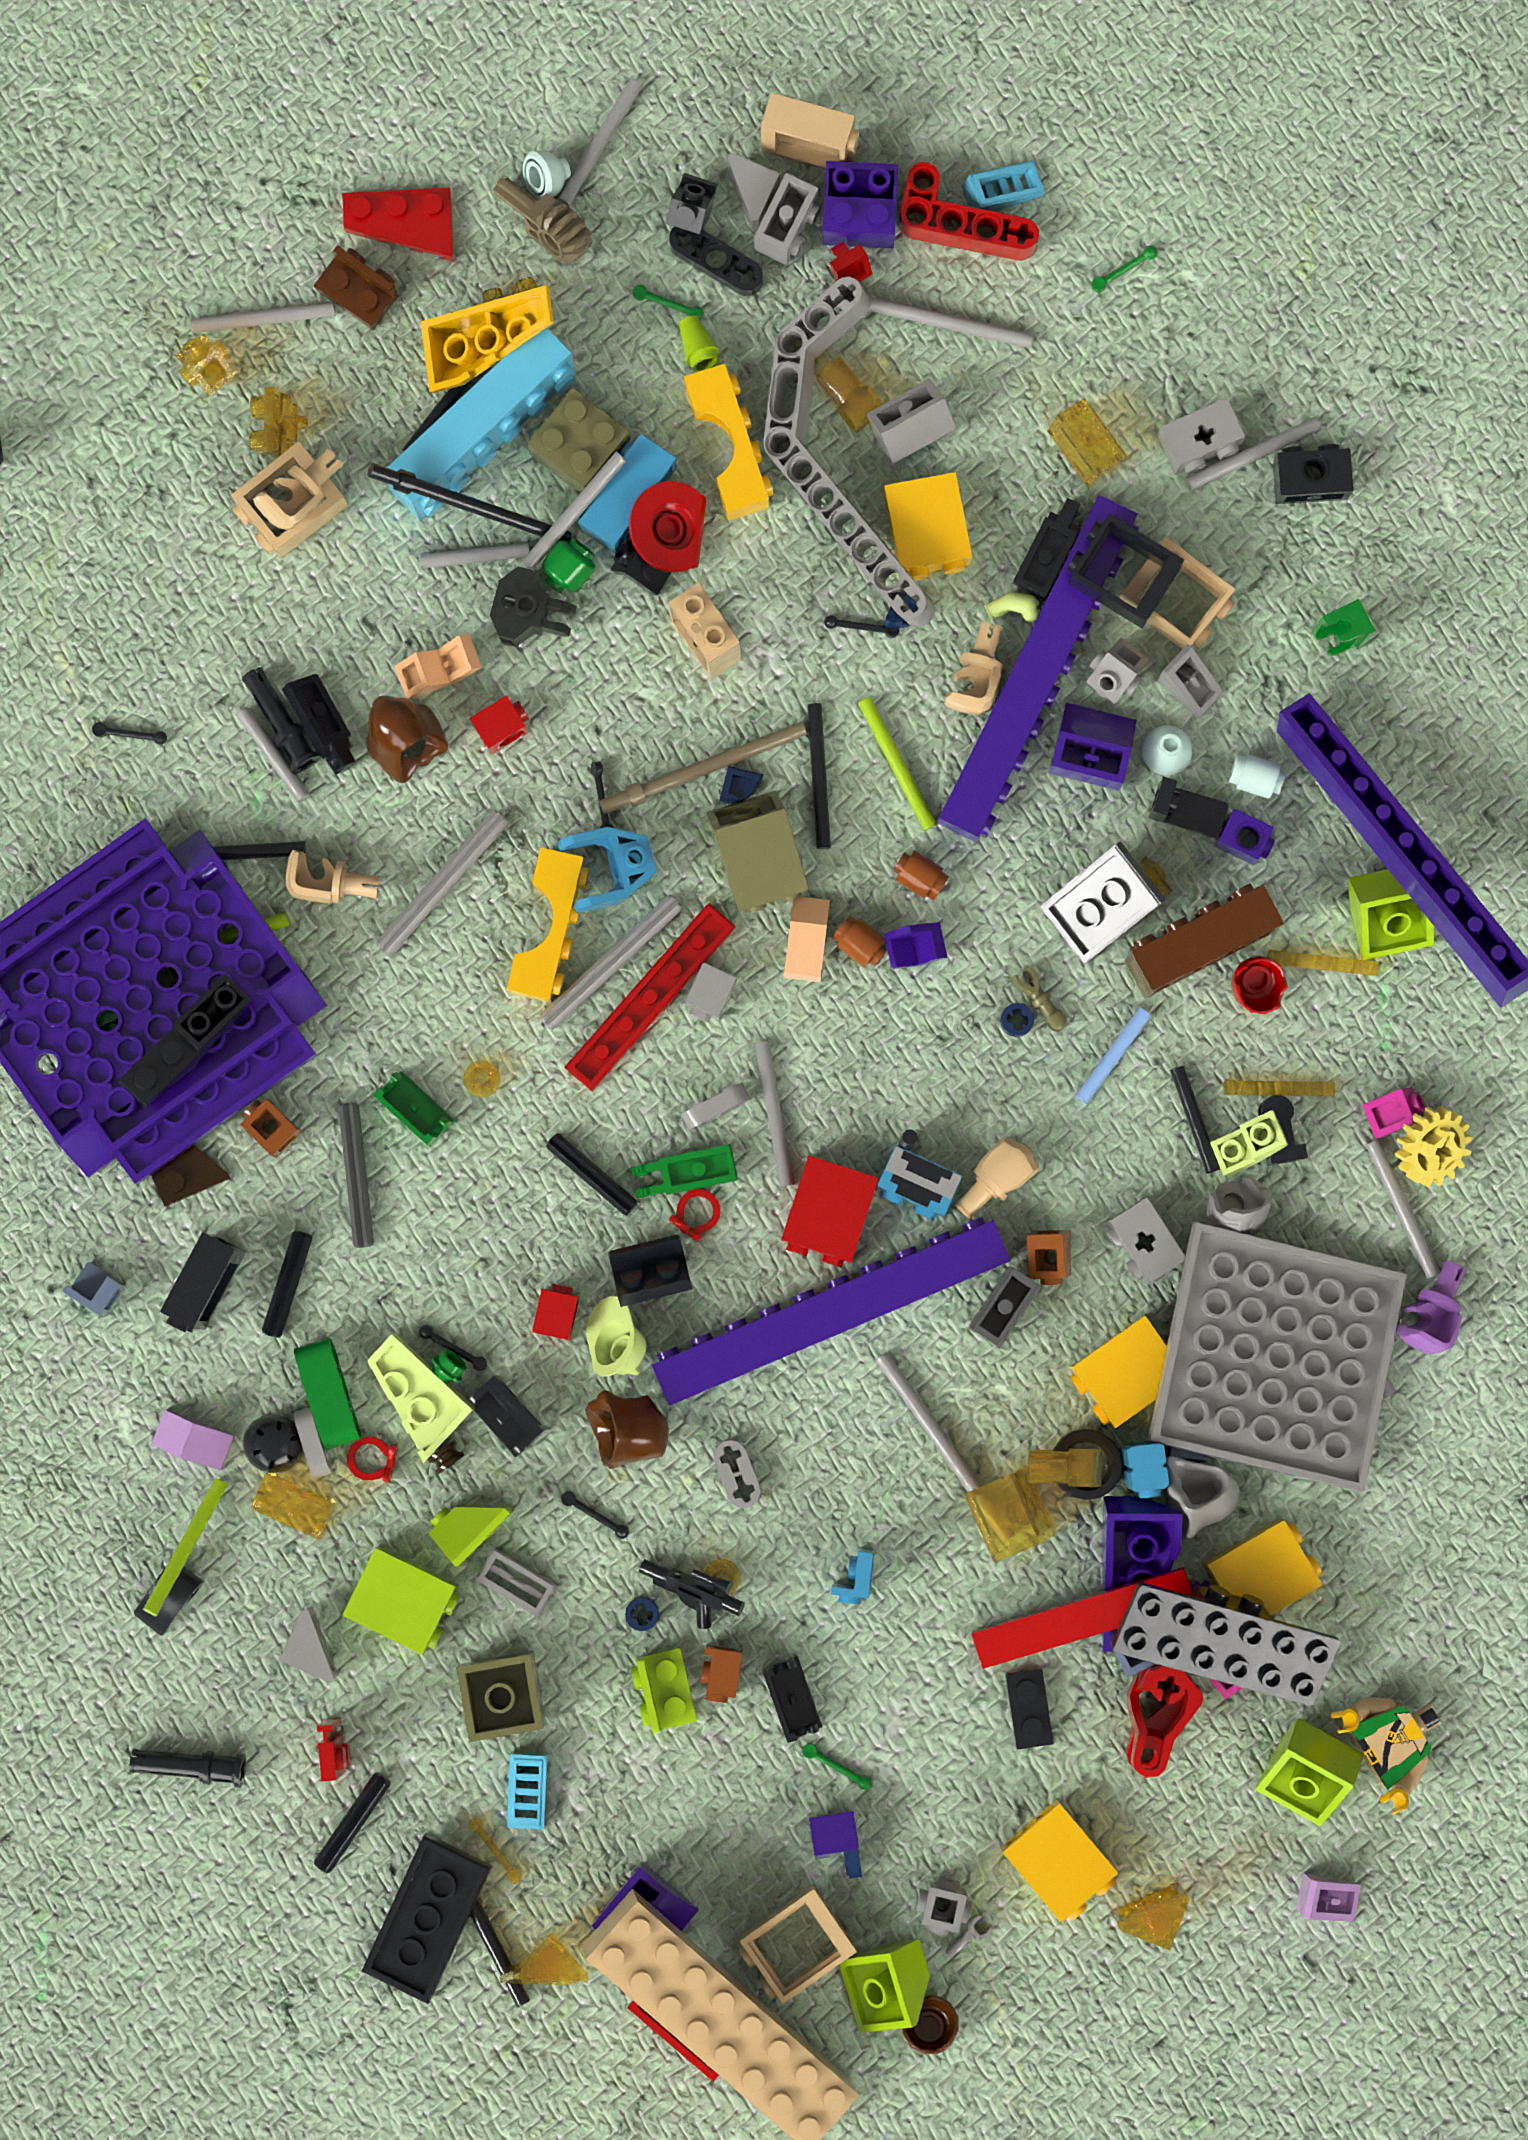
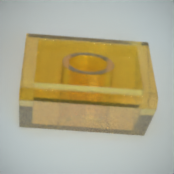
[964,1465,1056,1562]
[1110,1882,1189,1951]
[500,1933,588,1986]

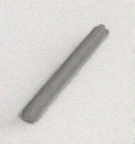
[376,810,508,955]
[539,895,682,1030]

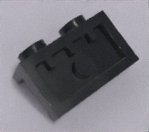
[608,1235,692,1307]

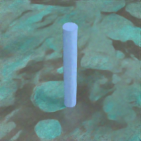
[1076,1007,1151,1104]

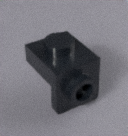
[611,540,671,596]

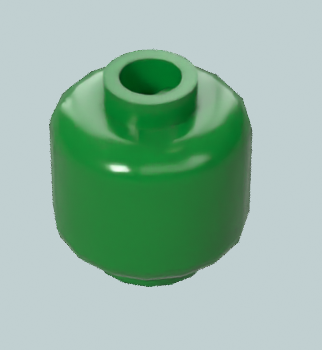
[542,538,596,593]

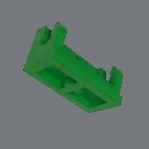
[1312,599,1375,656]
[373,1071,455,1148]

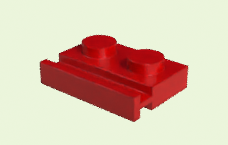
[317,1717,351,1782]

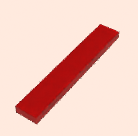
[564,903,736,1092]
[971,1567,1192,1669]

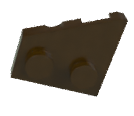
[151,1145,231,1207]

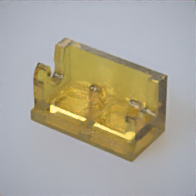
[1047,398,1127,489]
[251,1473,337,1540]

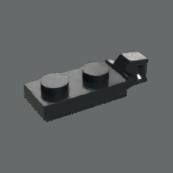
[1012,498,1080,600]
[282,673,356,775]

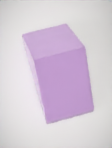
[151,1410,235,1470]
[1296,1872,1361,1922]

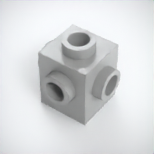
[1086,637,1150,704]
[915,1877,972,1935]

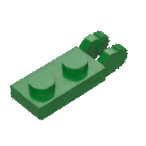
[631,1144,738,1198]

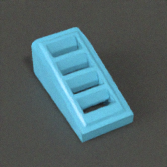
[962,160,1046,212]
[507,1751,549,1829]

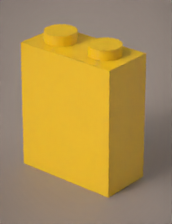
[883,472,972,581]
[1069,1316,1167,1428]
[1203,1518,1323,1615]
[1000,1799,1118,1923]

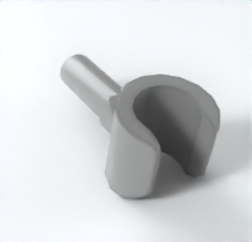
[945,1915,993,1958]

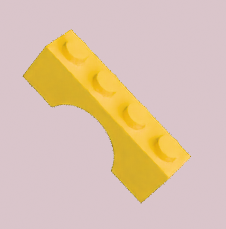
[683,364,774,521]
[507,847,590,1003]

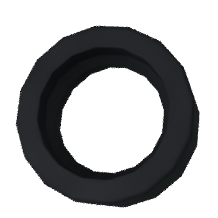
[1050,1429,1123,1500]

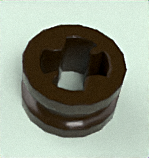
[427,1440,465,1474]

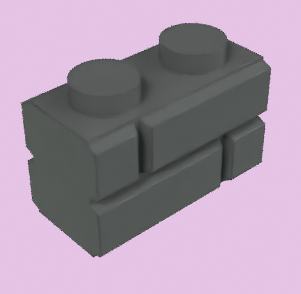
[967,1266,1041,1349]

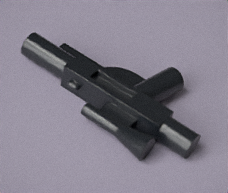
[639,1559,745,1629]

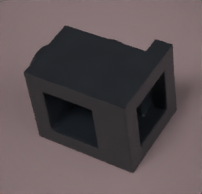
[666,173,718,234]

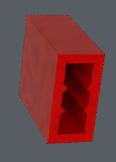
[781,1155,879,1268]

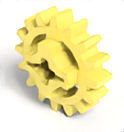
[1395,1106,1473,1187]

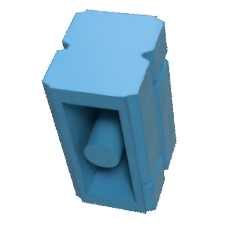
[1119,1441,1170,1498]

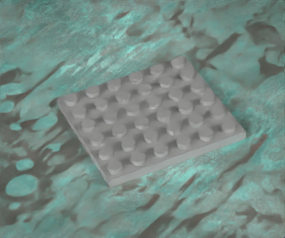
[1148,1222,1407,1492]

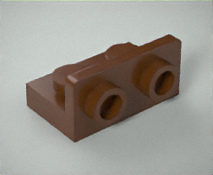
[314,245,399,330]

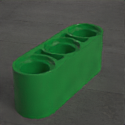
[294,1337,362,1451]

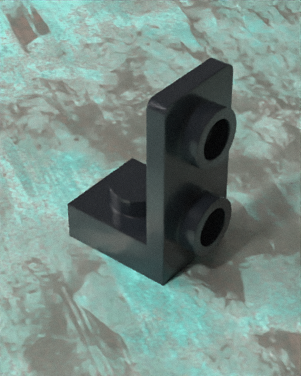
[1149,776,1229,838]

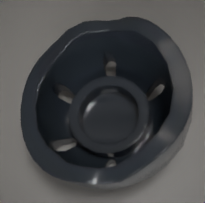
[243,1415,303,1473]

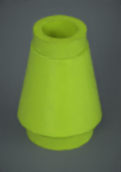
[678,315,720,372]

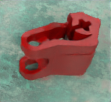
[1126,1664,1203,1778]

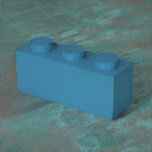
[578,434,677,554]

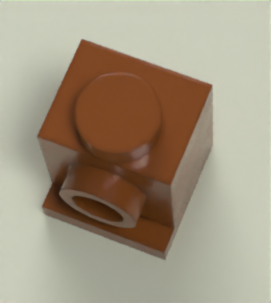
[240,1099,302,1158]
[1027,1230,1072,1285]
[700,1644,743,1703]

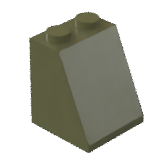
[706,791,809,913]

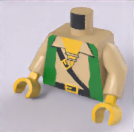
[1331,1697,1441,1815]

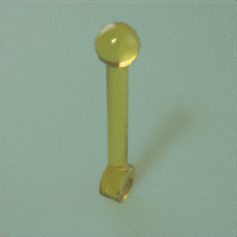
[468,1817,522,1884]

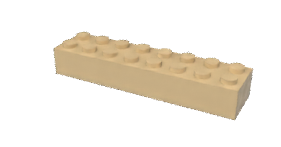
[582,1889,860,2140]

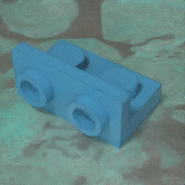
[831,1548,875,1604]

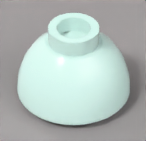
[523,150,571,200]
[1142,725,1193,775]

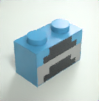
[876,1145,963,1221]

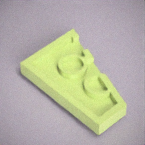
[367,1333,475,1463]

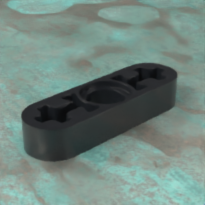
[669,226,763,296]

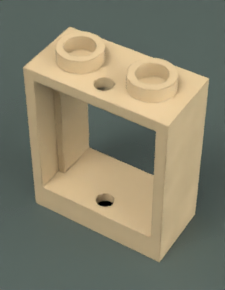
[761,92,860,170]
[231,441,348,559]
[1119,536,1236,649]
[668,582,741,680]
[738,1883,857,2004]

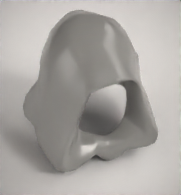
[1164,1456,1240,1539]

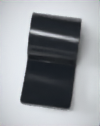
[134,1566,204,1636]

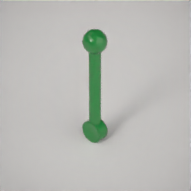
[1092,245,1158,293]
[633,285,704,320]
[802,1743,872,1790]

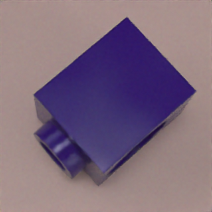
[1214,808,1275,865]

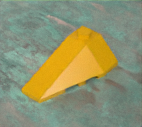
[421,285,554,393]

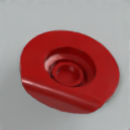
[629,481,706,573]

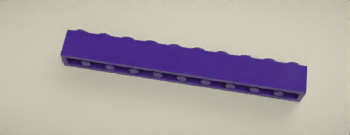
[937,495,1140,843]
[1277,693,1528,1008]
[652,1217,1011,1406]

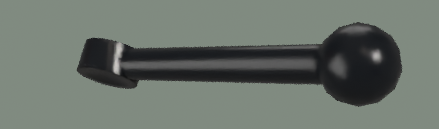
[824,615,899,638]
[92,722,167,745]
[591,761,614,828]
[419,1325,487,1371]
[561,1491,629,1539]

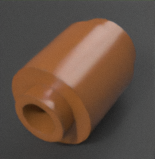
[893,850,950,901]
[832,915,887,968]

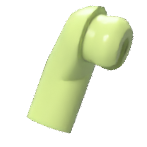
[985,591,1041,621]

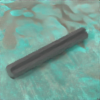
[338,1103,374,1248]

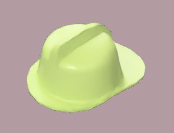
[586,1296,647,1377]

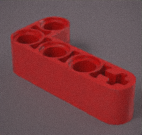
[899,162,1039,261]

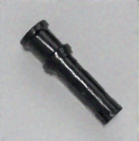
[242,667,321,774]
[129,1748,246,1788]

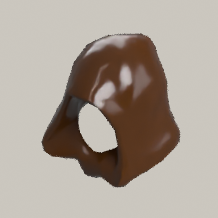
[366,695,448,784]
[585,1390,669,1469]

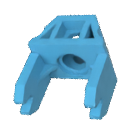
[557,827,657,913]

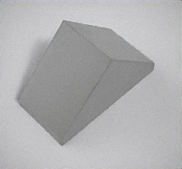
[726,153,780,233]
[1157,644,1223,718]
[279,1606,339,1682]

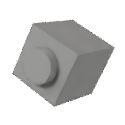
[685,963,737,1023]

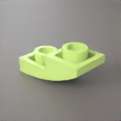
[1210,1110,1288,1177]

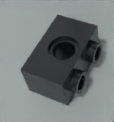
[1273,444,1354,504]

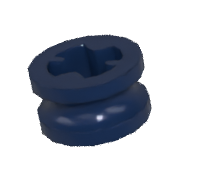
[1000,1003,1034,1038]
[625,1597,659,1631]

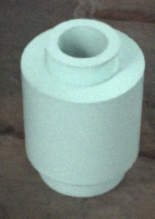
[1228,754,1285,799]

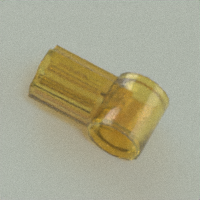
[816,357,883,433]
[1028,1448,1102,1487]

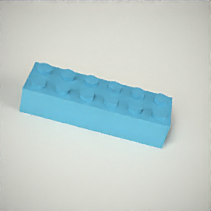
[387,328,576,521]

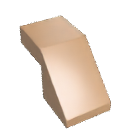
[395,634,482,699]
[784,897,830,982]

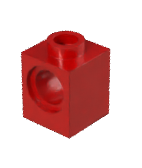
[469,695,529,755]
[532,1284,580,1340]

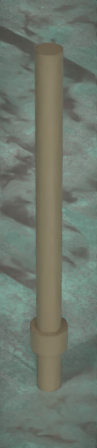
[599,722,807,814]

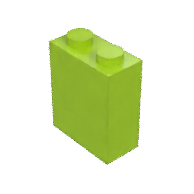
[342,1546,460,1655]

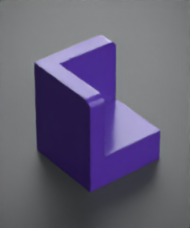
[884,922,948,969]
[809,1811,859,1860]

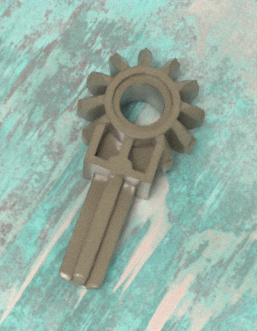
[493,178,592,265]

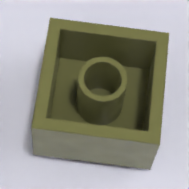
[527,387,631,493]
[456,1650,546,1742]

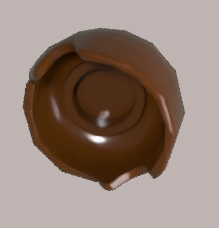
[902,1995,959,2055]

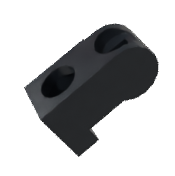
[1258,1095,1308,1166]

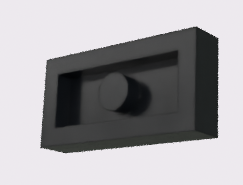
[1005,1668,1054,1750]

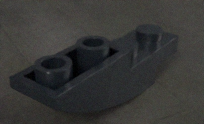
[119,974,252,1109]

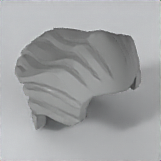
[1207,1176,1272,1236]

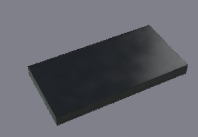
[362,1833,493,2004]

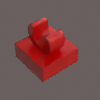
[829,241,873,283]

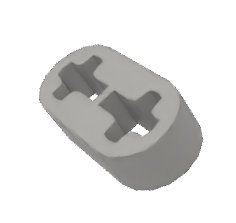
[681,1083,751,1131]
[294,1407,333,1479]
[714,1440,761,1508]

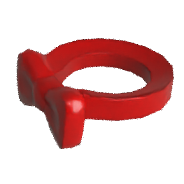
[669,1189,720,1242]
[347,1437,399,1483]

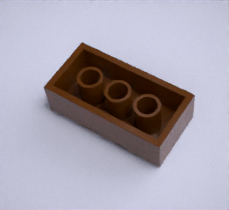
[1124,883,1284,999]

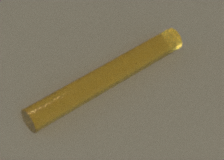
[1268,950,1379,976]
[1223,1080,1335,1097]

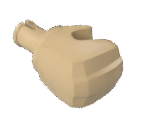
[253,449,343,530]
[944,622,1003,715]
[285,850,381,904]
[954,1137,1040,1220]

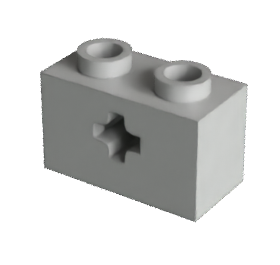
[1157,397,1245,475]
[1106,1197,1186,1284]

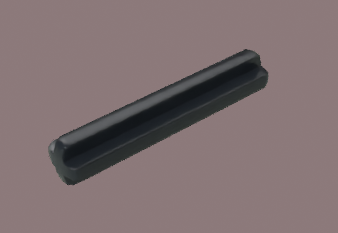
[546,1133,638,1216]
[262,1230,312,1338]
[314,1772,391,1873]

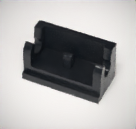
[468,1375,546,1458]
[763,1656,822,1743]

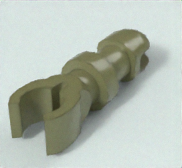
[1012,966,1067,1031]

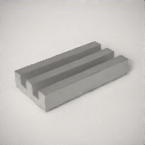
[475,1547,558,1618]

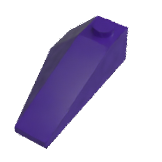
[1102,1496,1182,1652]

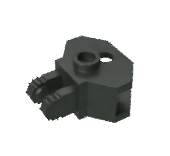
[490,567,577,647]

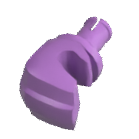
[1396,1261,1467,1355]

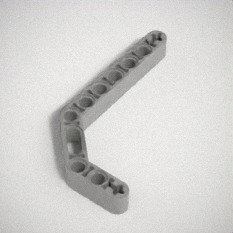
[763,277,935,627]

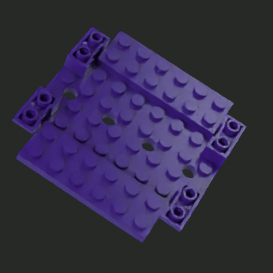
[0,818,328,1185]

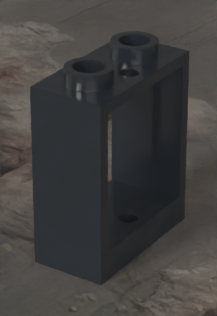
[1067,514,1185,629]
[160,1232,246,1333]

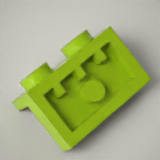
[631,1647,697,1733]

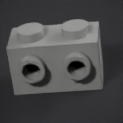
[754,173,822,265]
[866,378,956,464]

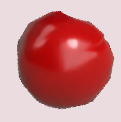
[1231,955,1288,1014]

